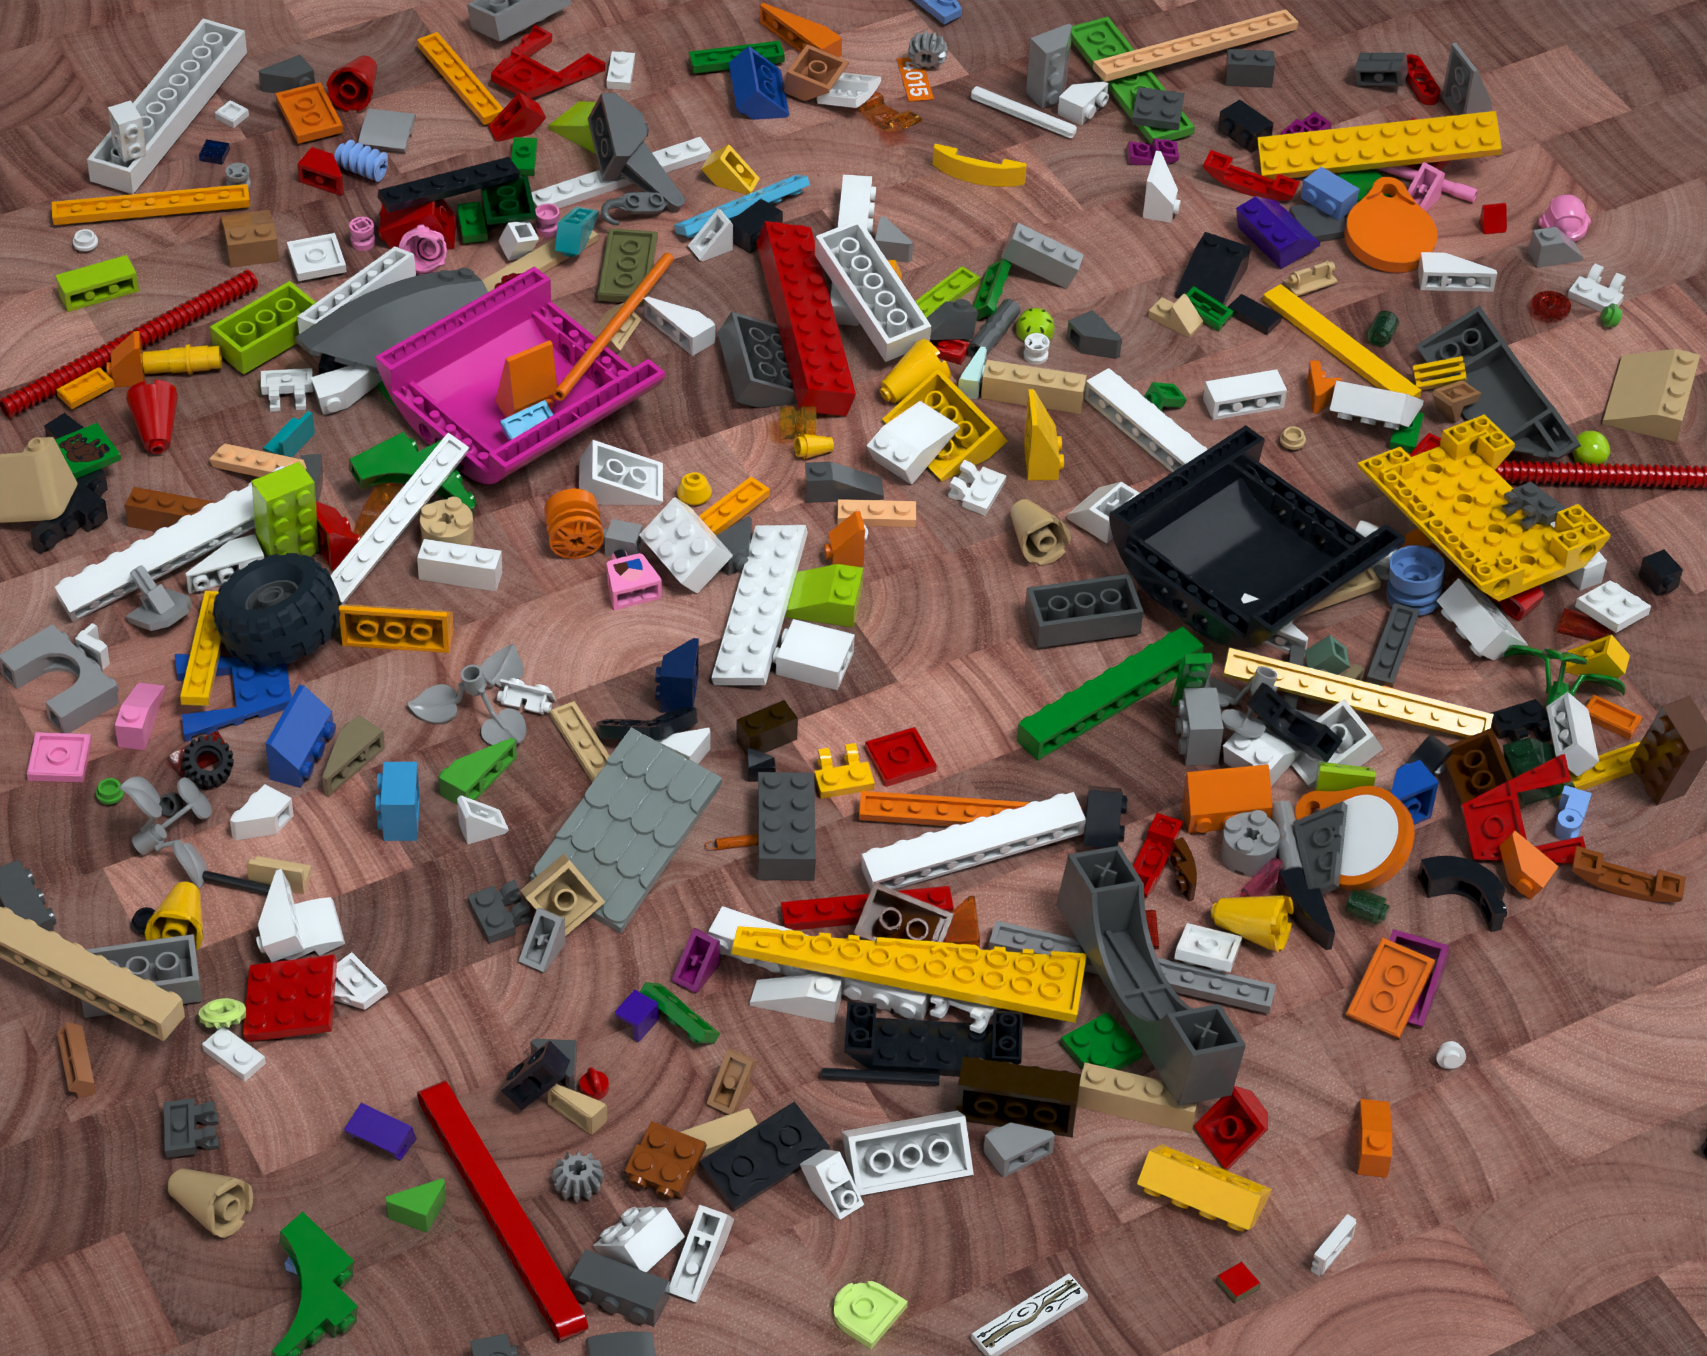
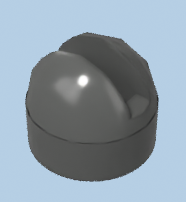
[159,792,184,816]

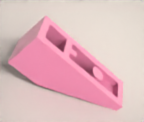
[115,683,166,750]

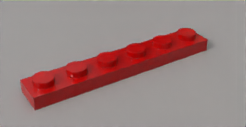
[781,886,954,930]

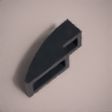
[1276,868,1335,950]

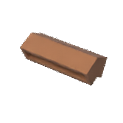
[57,1022,96,1098]

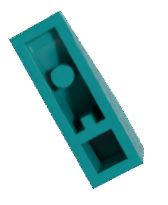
[555,207,599,257]

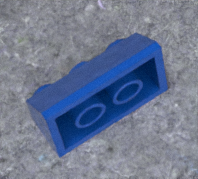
[729,46,790,120]
[265,684,336,788]

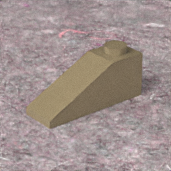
[322,715,385,797]

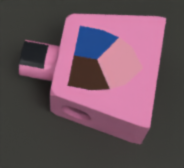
[606,549,662,610]

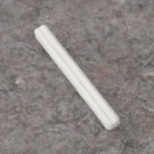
[971,86,1077,139]

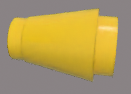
[794,434,834,459]

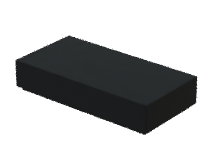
[1228,294,1282,334]

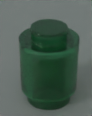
[1368,311,1399,347]
[1346,889,1390,925]

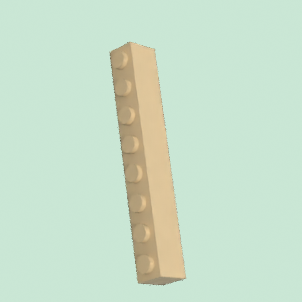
[0,907,185,1041]

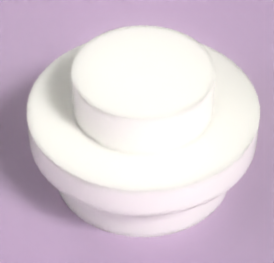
[73,229,98,252]
[1436,1041,1466,1069]

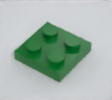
[1060,1012,1143,1070]

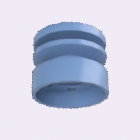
[1386,545,1445,615]

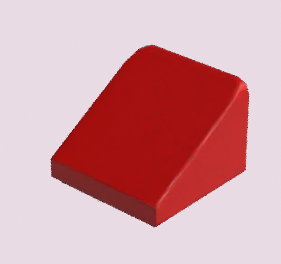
[1479,203,1507,235]

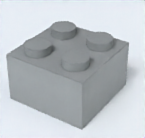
[1175,687,1224,766]

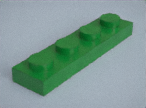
[689,41,785,74]
[1171,653,1213,706]

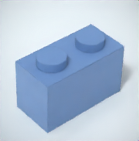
[1301,167,1359,221]

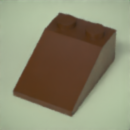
[853,882,954,942]

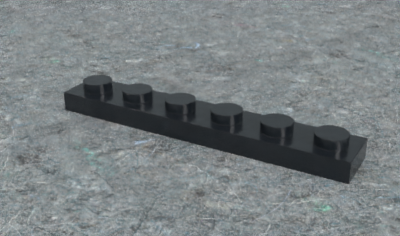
[377,157,520,213]

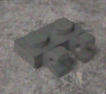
[1502,482,1566,529]
[468,880,532,944]
[164,1098,219,1158]

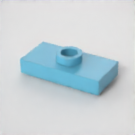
[499,400,554,441]

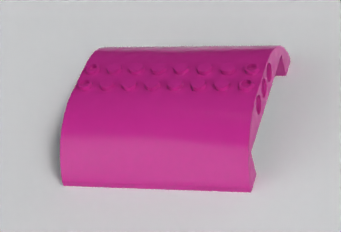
[375,266,665,484]

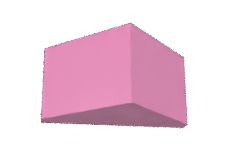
[1408,162,1445,211]

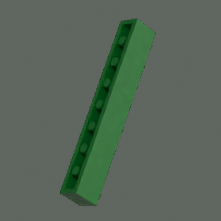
[1017,626,1204,761]

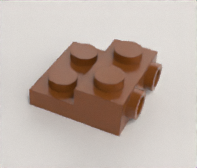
[625,1121,707,1199]

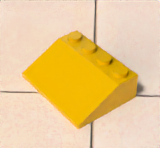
[882,368,1008,482]

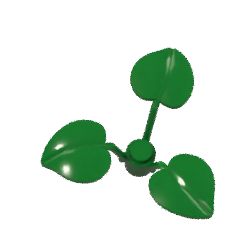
[1504,645,1625,708]

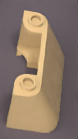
[0,437,78,523]

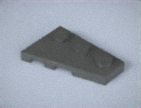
[1293,801,1348,895]

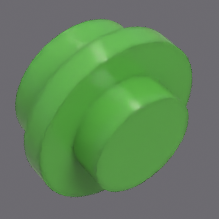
[1600,303,1622,328]
[96,778,125,804]

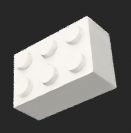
[639,497,733,594]

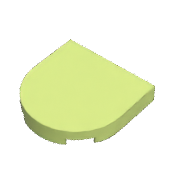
[833,1281,908,1349]

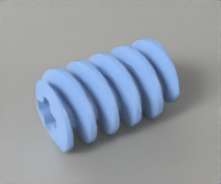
[334,140,388,182]

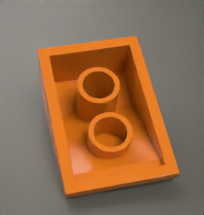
[495,340,557,418]

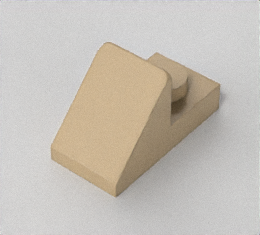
[1148,294,1203,338]

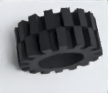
[181,735,234,790]

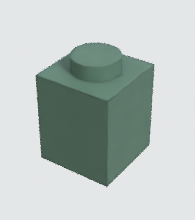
[1305,635,1350,675]

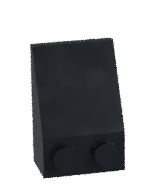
[1175,232,1250,312]

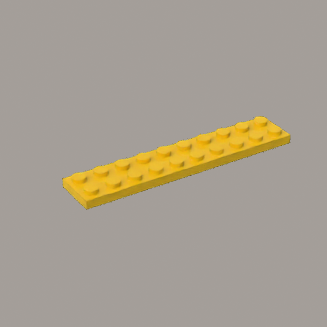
[1258,111,1502,180]

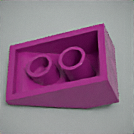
[1390,929,1450,1027]

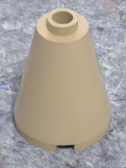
[1010,499,1071,565]
[168,1168,253,1238]

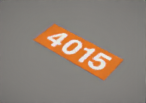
[896,57,934,101]

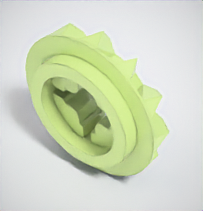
[198,998,246,1029]

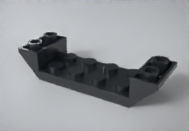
[844,1002,1023,1077]

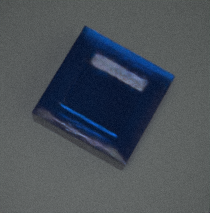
[199,139,230,165]

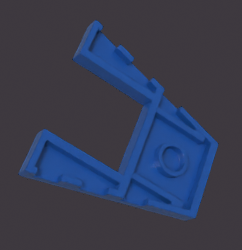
[175,654,291,742]

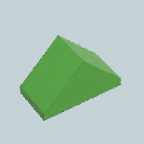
[385,1178,446,1233]

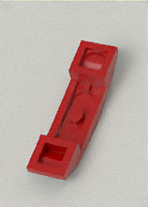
[1202,150,1300,201]
[1133,813,1183,898]

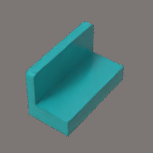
[263,411,315,457]

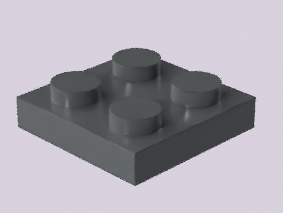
[1132,87,1185,130]

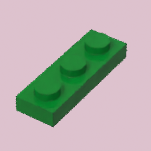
[973,259,1012,321]
[639,982,721,1044]

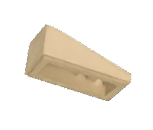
[548,1084,607,1135]

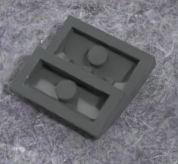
[586,1332,656,1356]

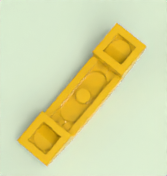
[932,144,1027,187]

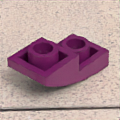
[1280,111,1332,135]
[1126,138,1179,165]

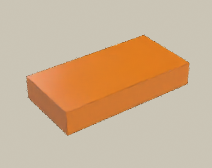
[1585,695,1643,740]

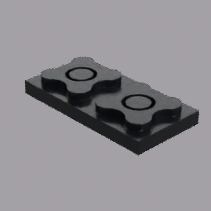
[698,1101,830,1212]

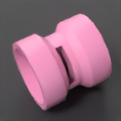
[535,203,559,238]
[349,217,375,251]

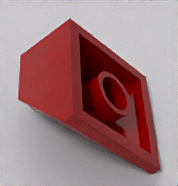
[1194,1086,1268,1170]

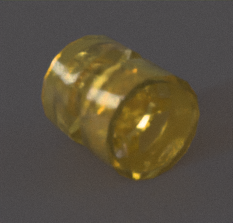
[779,406,816,440]

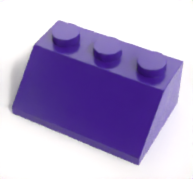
[1236,196,1320,269]

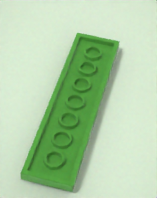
[1071,16,1195,145]

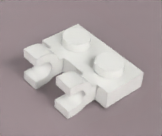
[1567,263,1626,312]
[261,368,313,412]
[948,460,1006,516]

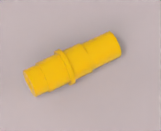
[143,344,222,375]

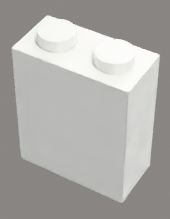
[773,619,855,691]

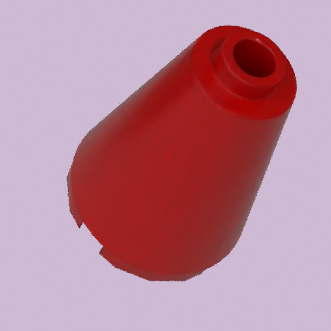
[326,55,377,112]
[126,380,178,454]

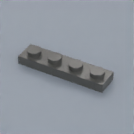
[1366,603,1420,688]

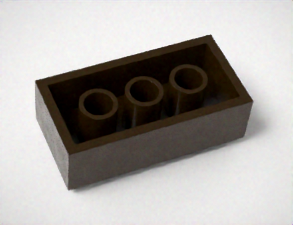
[956,1057,1081,1138]

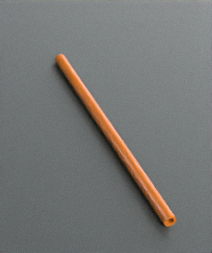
[553,252,674,401]

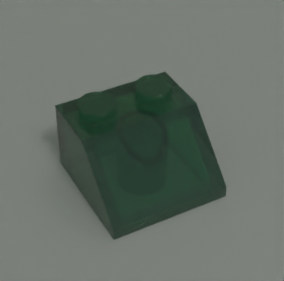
[1503,737,1575,806]

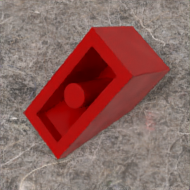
[488,92,546,142]
[297,147,344,196]

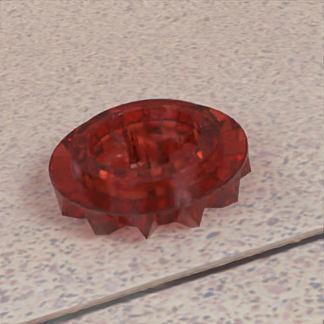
[1531,291,1571,322]

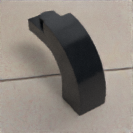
[1246,683,1343,762]
[1418,856,1507,932]

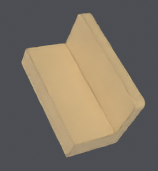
[591,302,641,353]
[247,856,312,894]

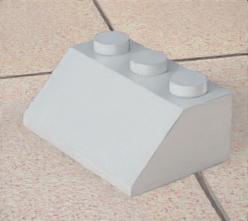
[1330,380,1424,430]
[1436,578,1528,660]

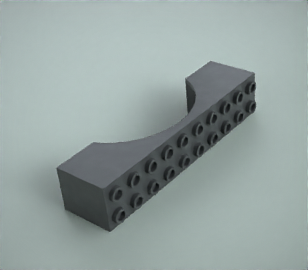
[1056,846,1246,1106]

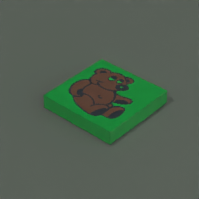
[55,423,121,479]

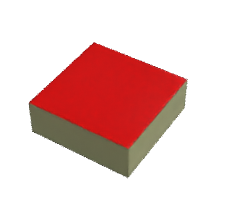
[1217,1262,1261,1303]

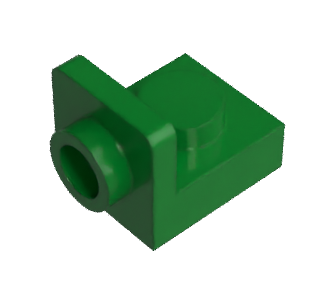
[1144,382,1187,411]

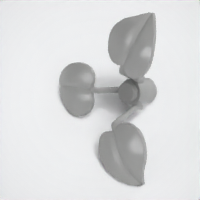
[408,644,527,746]
[1205,666,1321,738]
[119,776,212,888]

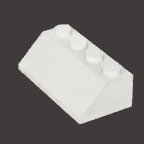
[842,1110,974,1195]

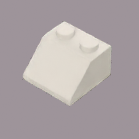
[1223,728,1301,787]

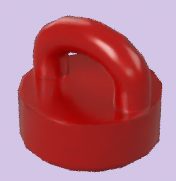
[579,1067,609,1100]

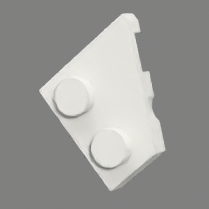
[334,952,388,1010]

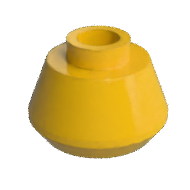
[677,472,712,506]

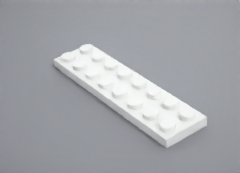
[712,525,808,685]

